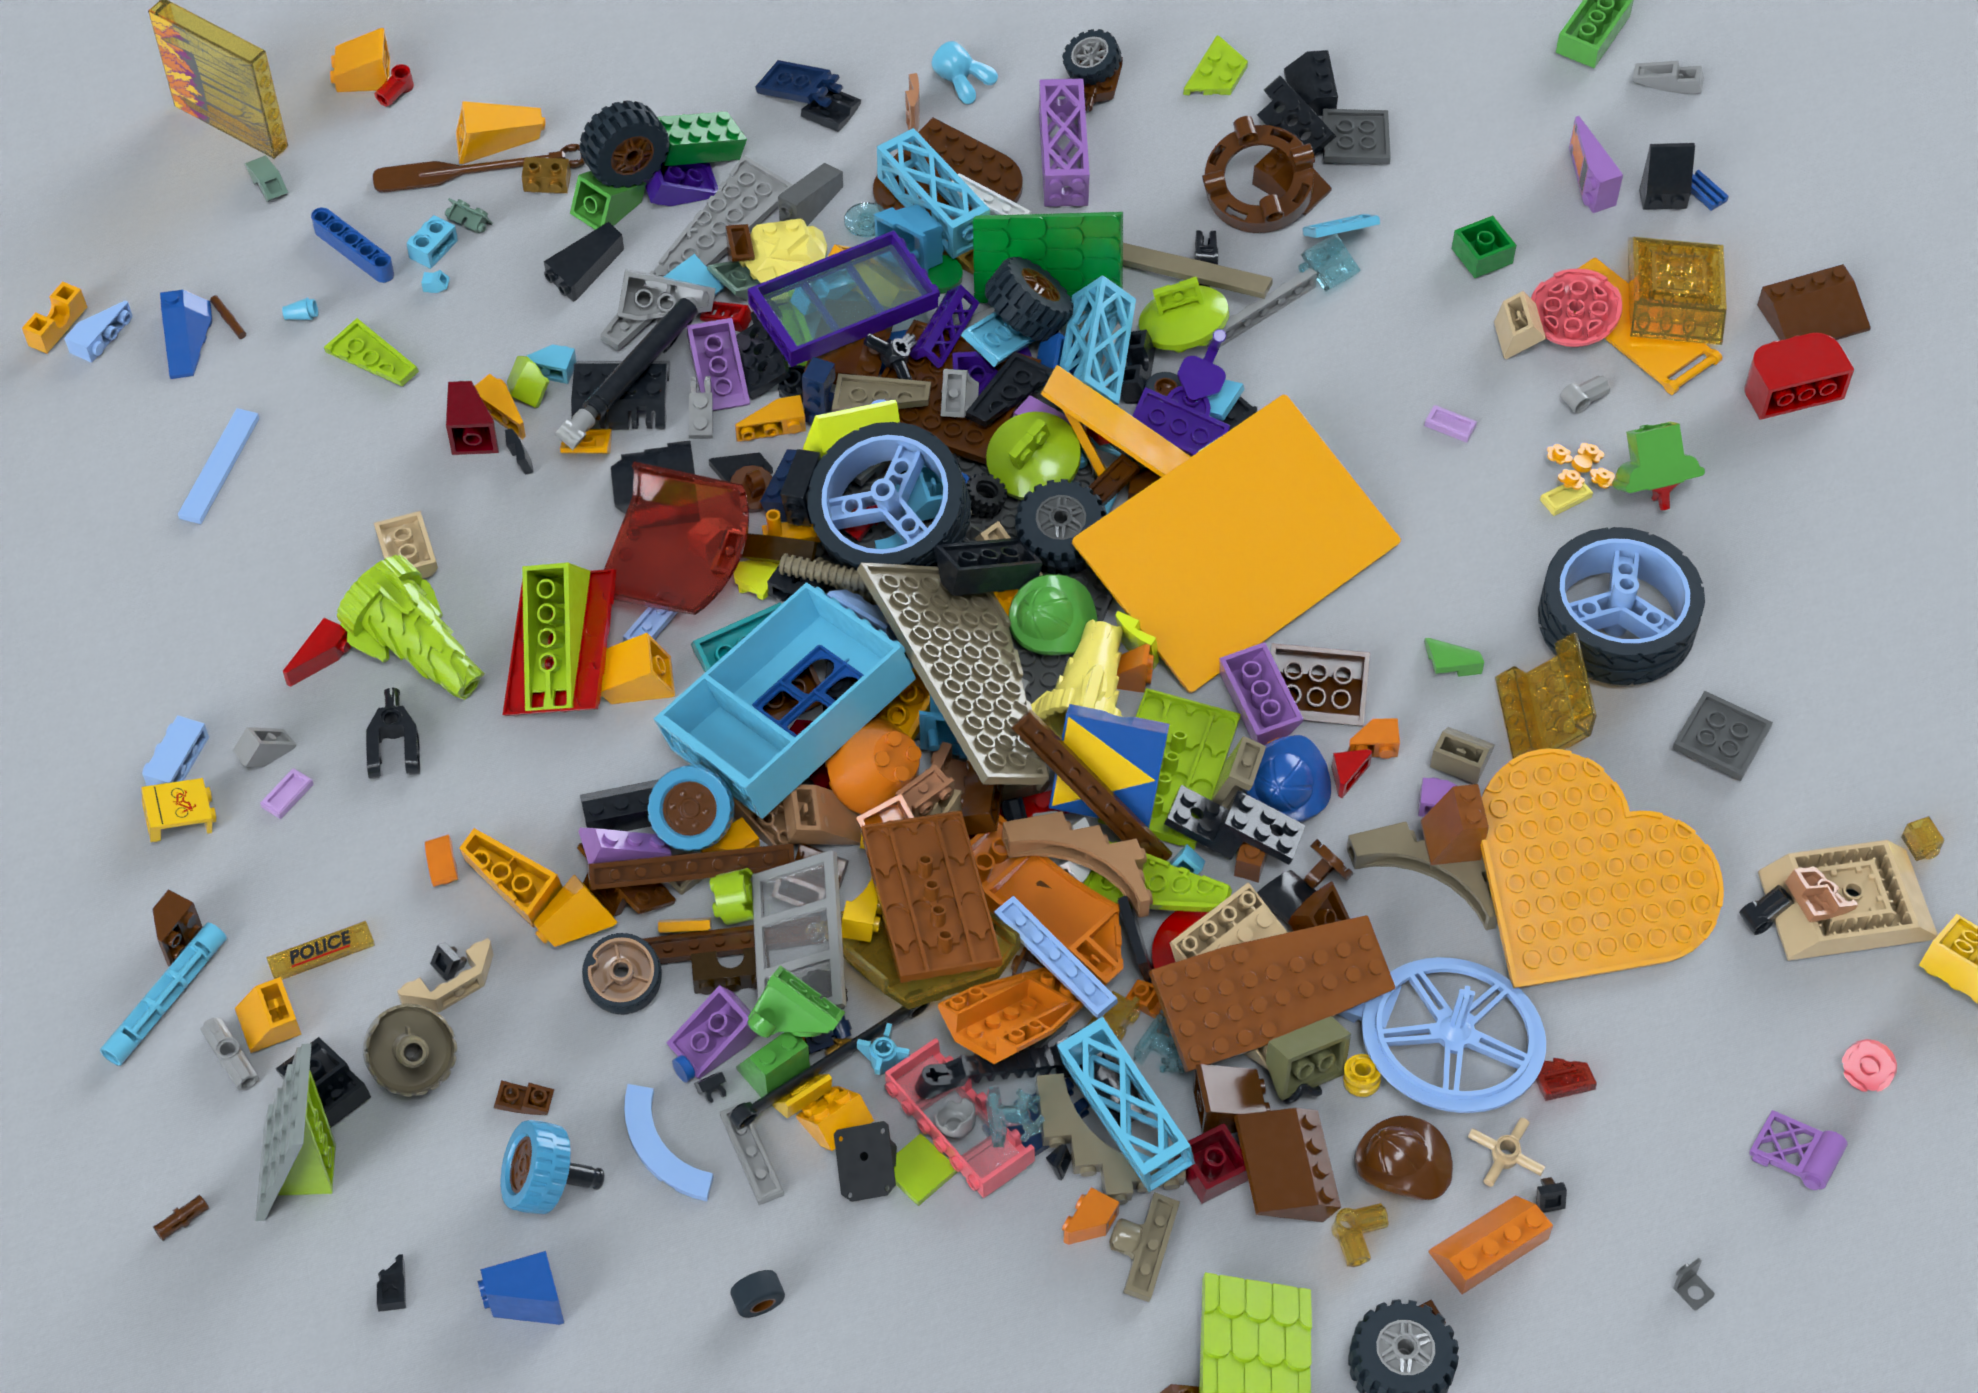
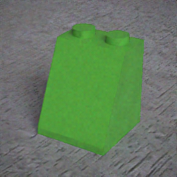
[570,171,646,230]
[736,1032,810,1097]

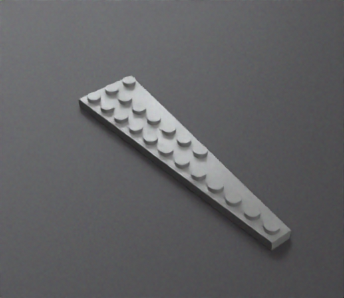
[601,155,793,351]

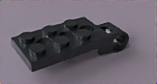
[1257,75,1336,156]
[736,300,791,399]

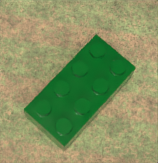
[657,111,747,166]

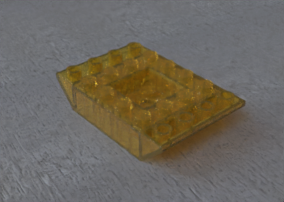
[1628,237,1727,345]

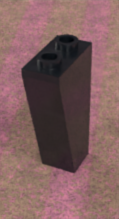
[544,222,624,302]

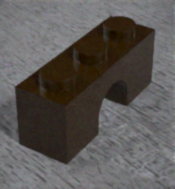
[691,946,771,995]

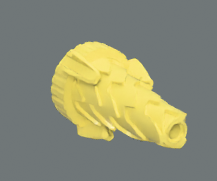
[1031,619,1123,739]

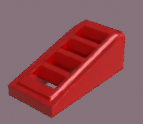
[700,301,752,332]

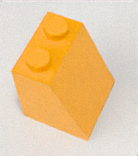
[330,28,390,92]
[601,633,675,704]

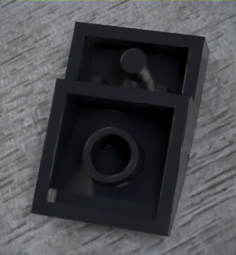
[276,1037,371,1128]

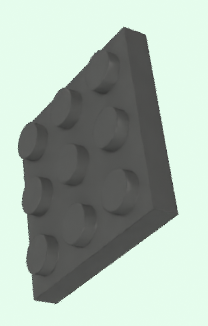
[1322,109,1391,164]
[1672,691,1773,781]

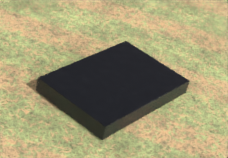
[1118,895,1153,984]

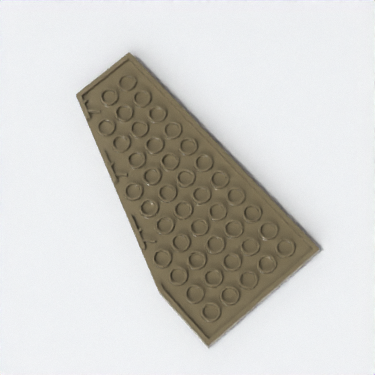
[857,562,1049,785]

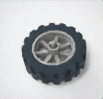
[1062,29,1122,85]

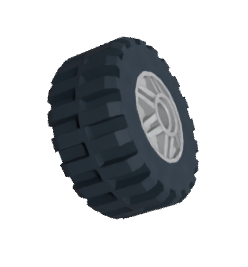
[1348,1299,1459,1393]

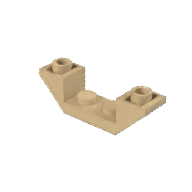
[397,938,494,1012]

